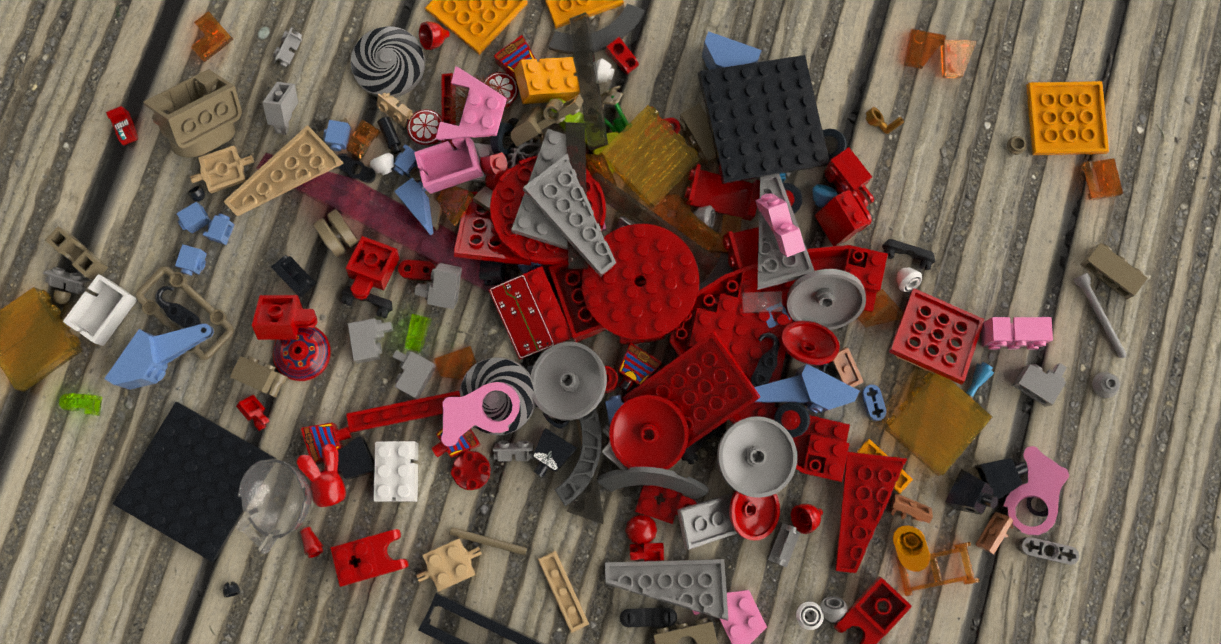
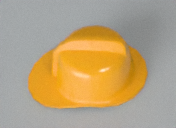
[893,525,930,572]

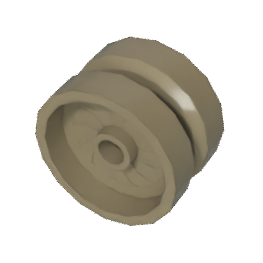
[313,209,359,258]

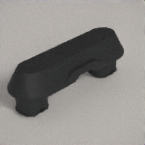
[882,239,936,270]
[340,286,393,318]
[681,423,726,464]
[620,608,677,627]

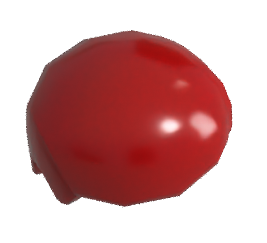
[625,515,657,545]

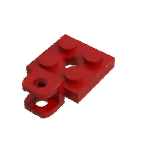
[635,485,697,524]

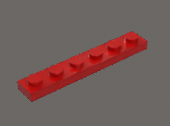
[346,391,461,433]

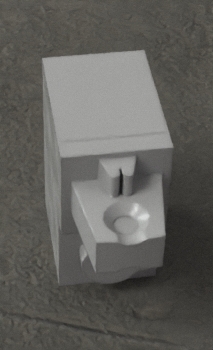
[263,82,298,135]
[415,263,462,309]
[348,318,394,364]
[392,350,437,399]
[1012,363,1067,407]

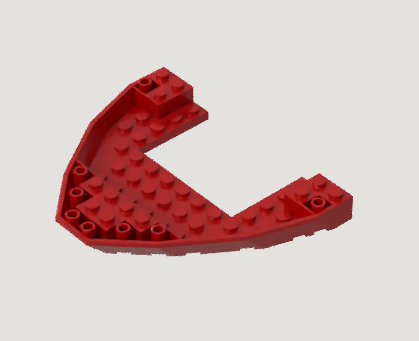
[670,245,888,482]

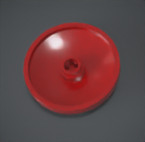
[609,394,689,470]

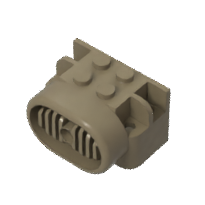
[143,69,242,158]

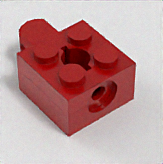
[824,147,874,207]
[346,236,400,300]
[252,295,318,340]

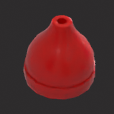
[419,21,450,50]
[791,503,823,534]

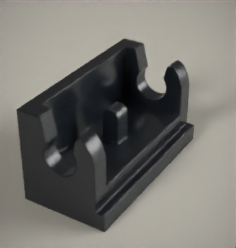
[479,244,506,286]
[271,255,316,297]

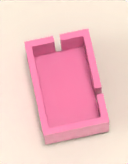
[414,137,483,194]
[981,317,1053,350]

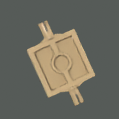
[190,146,254,194]
[416,538,482,592]

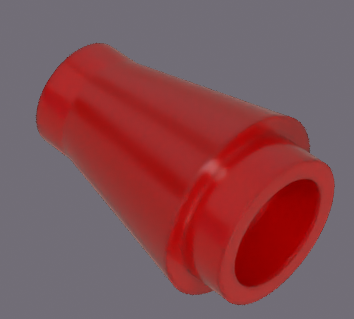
[300,527,324,558]

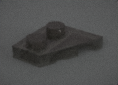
[567,479,604,524]

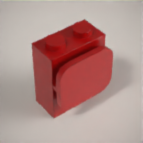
[814,190,872,247]

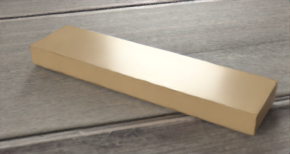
[538,551,589,633]

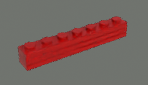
[441,73,456,150]

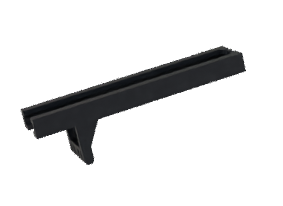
[418,592,544,644]

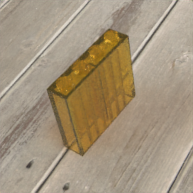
[598,105,700,209]
[0,287,83,391]
[884,372,993,476]

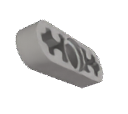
[1019,537,1079,565]

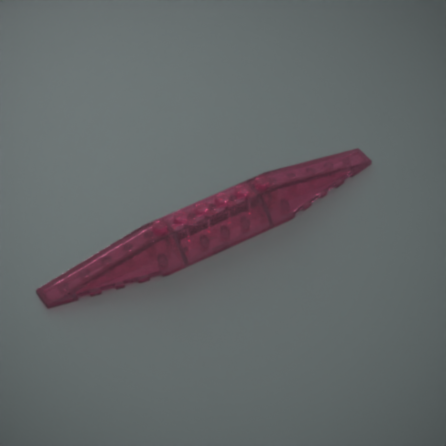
[256,153,511,294]

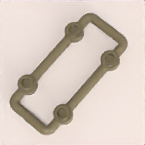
[136,266,234,360]

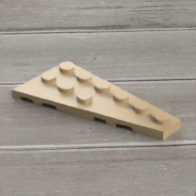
[224,125,344,216]

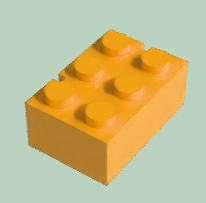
[514,57,581,104]

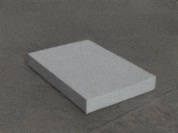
[677,494,737,550]

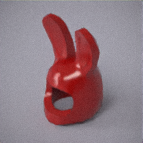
[296,444,346,507]

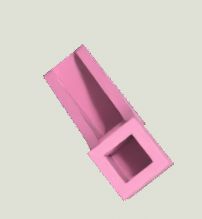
[756,193,805,257]

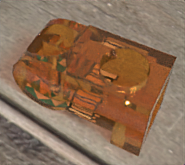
[346,120,381,158]

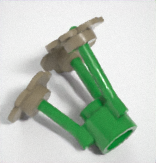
[589,86,632,134]

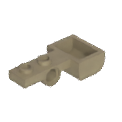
[511,95,584,146]

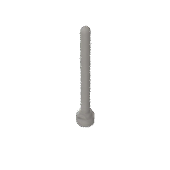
[1073,273,1126,358]

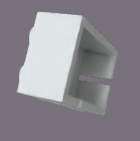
[63,274,137,346]
[374,441,419,502]

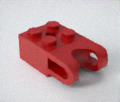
[330,529,409,587]
[834,576,912,644]

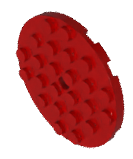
[490,156,606,265]
[582,224,700,340]

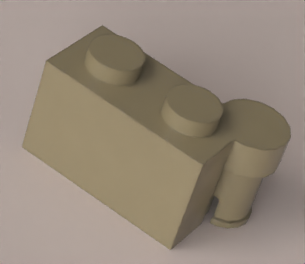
[230,356,288,397]

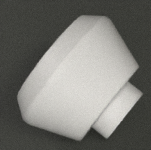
[593,58,615,83]
[369,153,394,176]
[896,267,922,292]
[796,602,824,630]

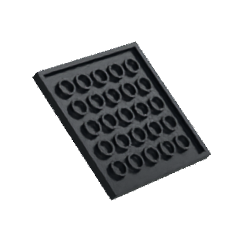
[698,55,830,184]
[113,401,277,562]

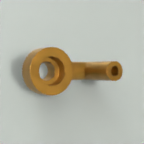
[866,107,904,134]

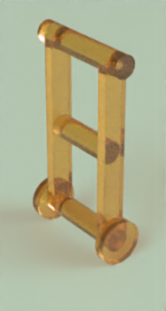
[896,542,980,596]

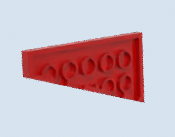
[835,452,908,573]

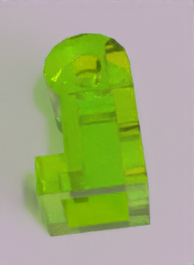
[405,314,432,352]
[59,393,102,416]

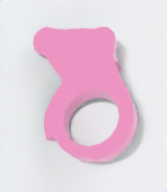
[441,382,520,446]
[1004,446,1069,535]

